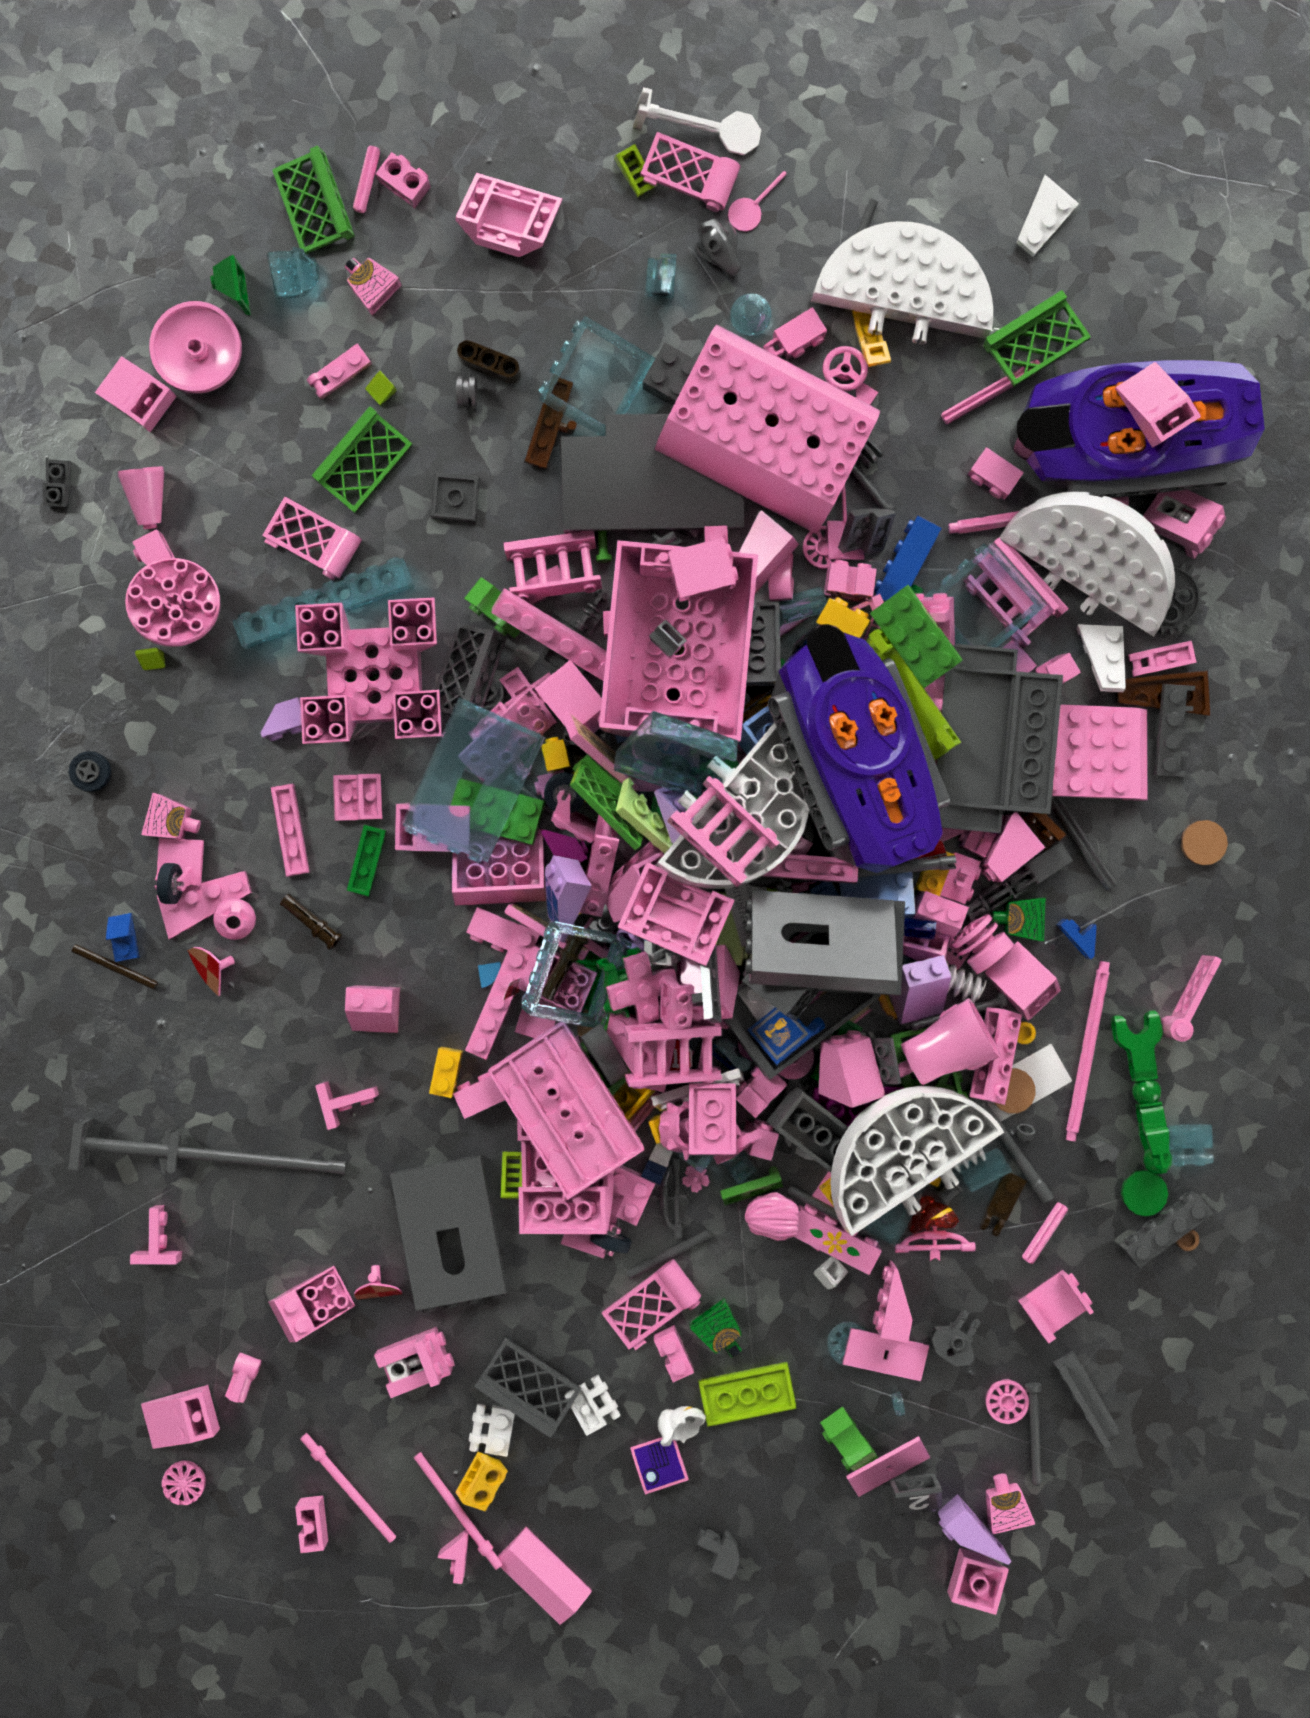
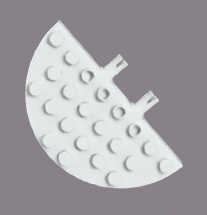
[811,221,993,344]
[999,492,1175,637]
[655,723,810,889]
[831,1086,1004,1236]

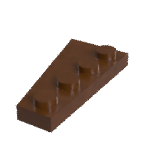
[1116,670,1210,716]

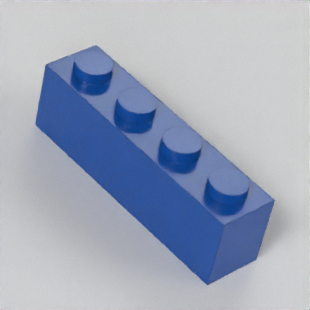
[874,516,942,602]

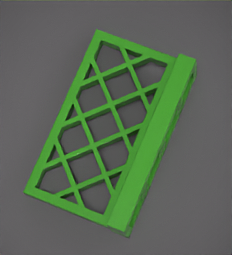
[272,145,355,255]
[983,290,1091,387]
[311,406,412,513]
[570,754,644,850]

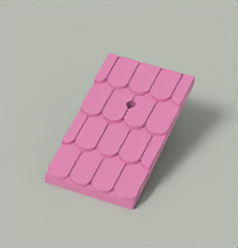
[488,1019,644,1200]

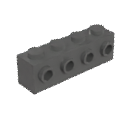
[1120,1191,1213,1268]

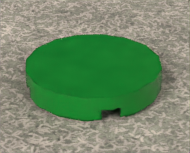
[1121,1170,1168,1216]

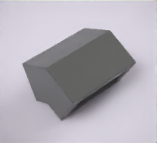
[649,620,687,659]
[1088,1140,1120,1162]

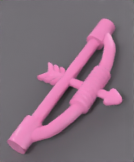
[895,1220,976,1261]

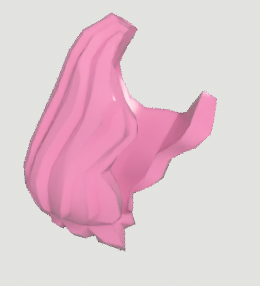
[745,1192,799,1241]

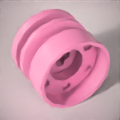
[952,913,1014,974]

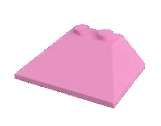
[456,173,562,257]
[618,862,735,966]

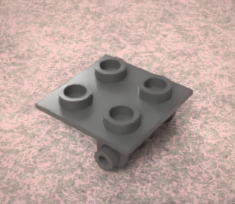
[551,574,612,637]

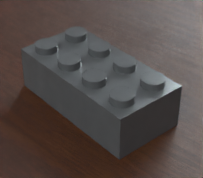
[642,343,737,406]
[767,1085,848,1172]

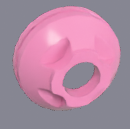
[213,898,256,940]

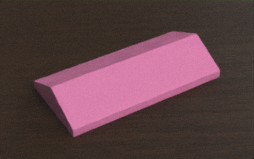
[498,1527,592,1625]

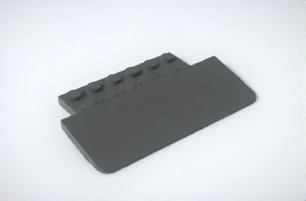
[937,644,1063,834]

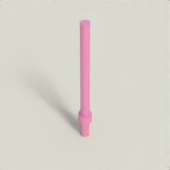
[300,1433,396,1543]
[413,1452,502,1570]

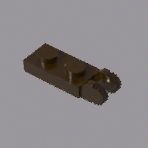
[979,1170,1027,1237]

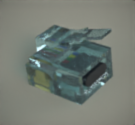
[646,253,677,298]

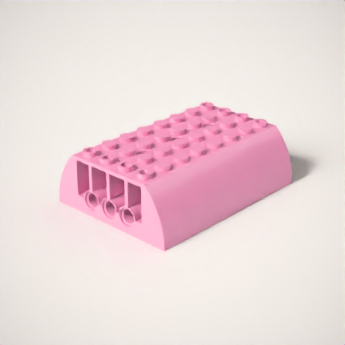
[654,325,880,534]
[599,540,758,745]

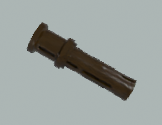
[280,893,343,950]
[540,931,589,1000]

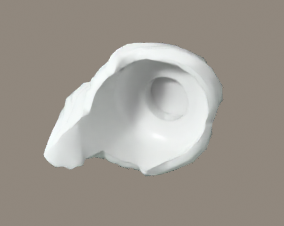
[658,1406,706,1446]

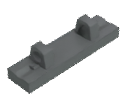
[692,944,722,1024]

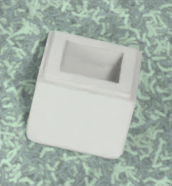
[814,1256,849,1289]

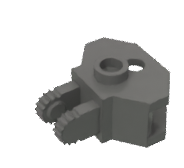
[929,1310,981,1367]

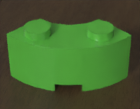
[464,577,520,638]
[820,1406,878,1472]

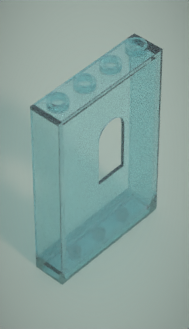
[402,697,545,863]

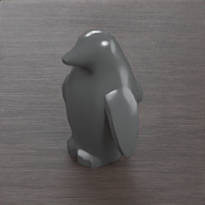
[695,219,741,277]

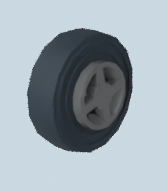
[68,751,111,792]

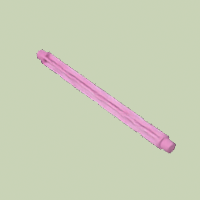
[948,496,1129,534]
[1066,961,1110,1142]

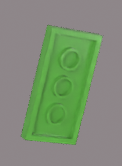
[870,585,963,688]
[451,778,546,845]

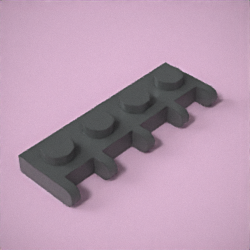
[1154,684,1195,777]

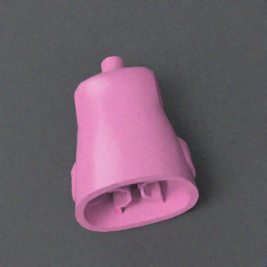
[898,998,1000,1086]

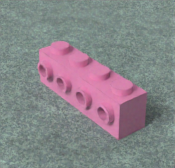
[970,1007,1022,1105]

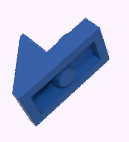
[106,913,140,962]
[1056,919,1096,959]

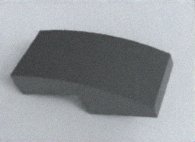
[43,459,71,507]

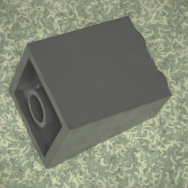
[742,973,821,1022]

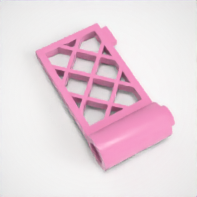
[640,132,741,212]
[262,497,362,581]
[1161,955,1222,1042]
[602,1258,702,1350]

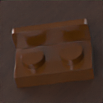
[1018,812,1066,851]

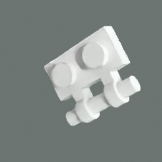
[564,1375,621,1436]
[469,1404,515,1457]

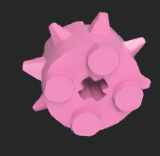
[659,1101,689,1160]

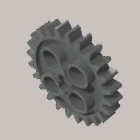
[1159,561,1207,635]

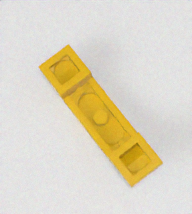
[851,310,891,367]

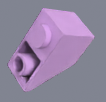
[261,697,302,741]

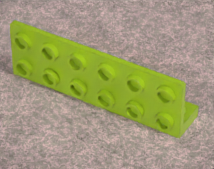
[865,629,961,760]

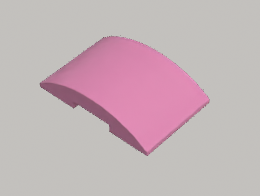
[517,1119,614,1234]

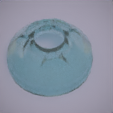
[730,293,771,336]

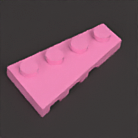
[157,871,252,939]

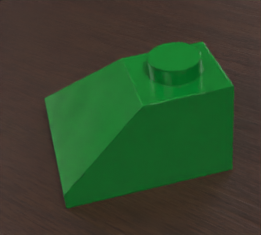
[210,255,251,315]

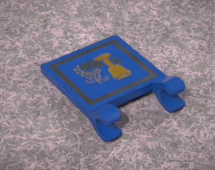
[748,1008,825,1065]

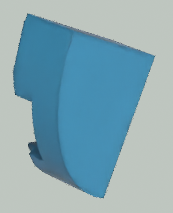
[478,962,501,988]

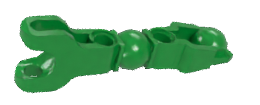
[1111,1010,1173,1174]

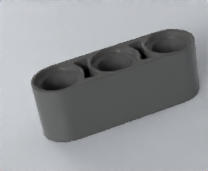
[580,1024,630,1086]

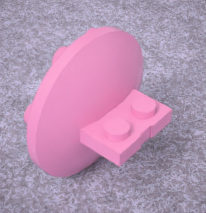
[125,558,220,647]

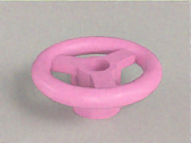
[823,346,868,391]

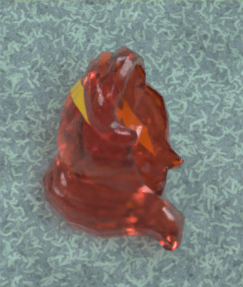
[909,1195,959,1233]

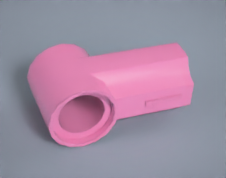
[225,1352,262,1403]

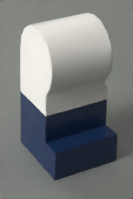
[641,1143,673,1185]

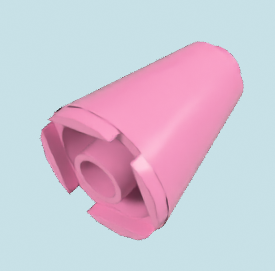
[118,466,164,529]

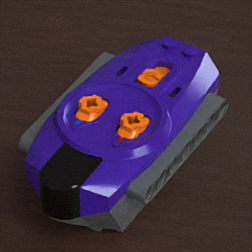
[1009,345,1265,498]
[768,624,950,873]

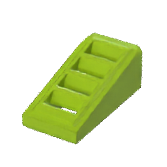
[614,144,657,197]
[501,1152,522,1199]

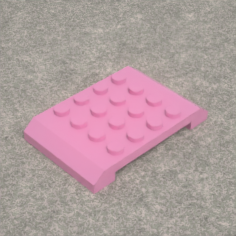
[1052,705,1148,801]

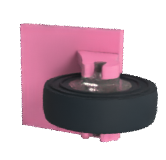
[544,772,596,843]
[155,838,204,904]
[561,1214,632,1259]

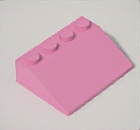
[452,829,546,906]

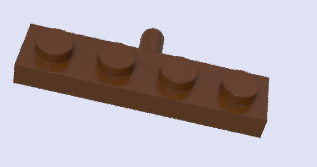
[524,375,577,470]

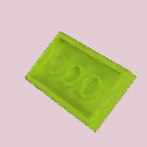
[698,1362,797,1427]

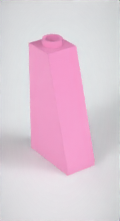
[739,510,799,594]

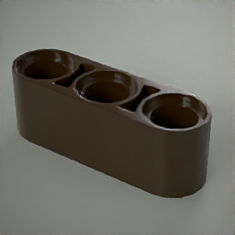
[457,340,521,383]

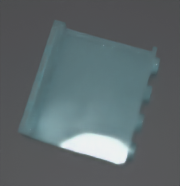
[614,711,738,797]

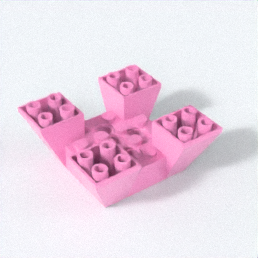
[295,598,442,744]

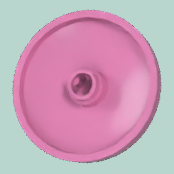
[149,301,242,394]

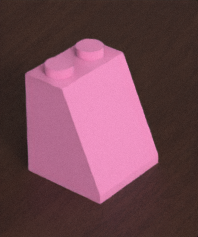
[535,660,602,733]
[980,812,1045,883]
[605,852,664,923]
[905,891,969,944]
[985,941,1061,1021]
[681,945,741,1022]
[345,985,400,1033]
[819,1030,885,1108]

